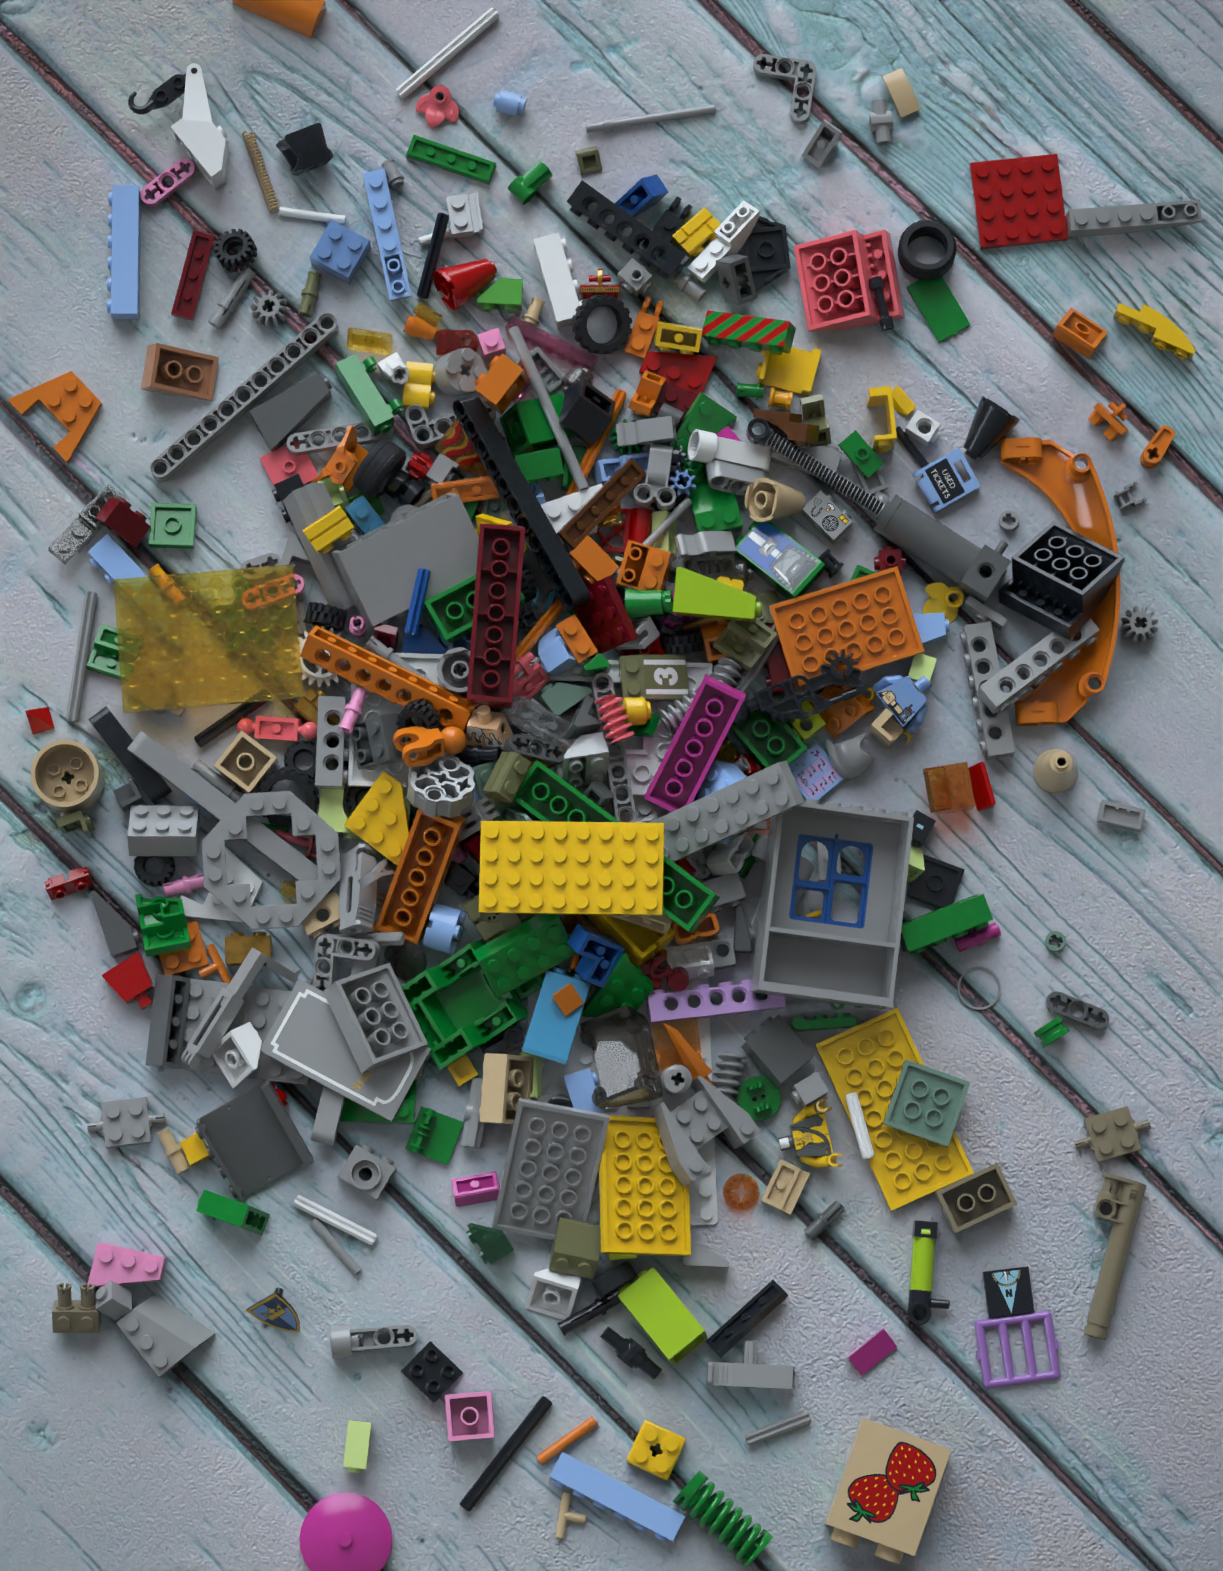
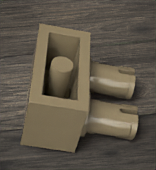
[52,1283,102,1333]

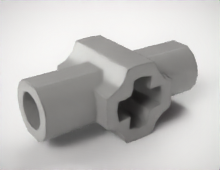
[869,99,893,145]

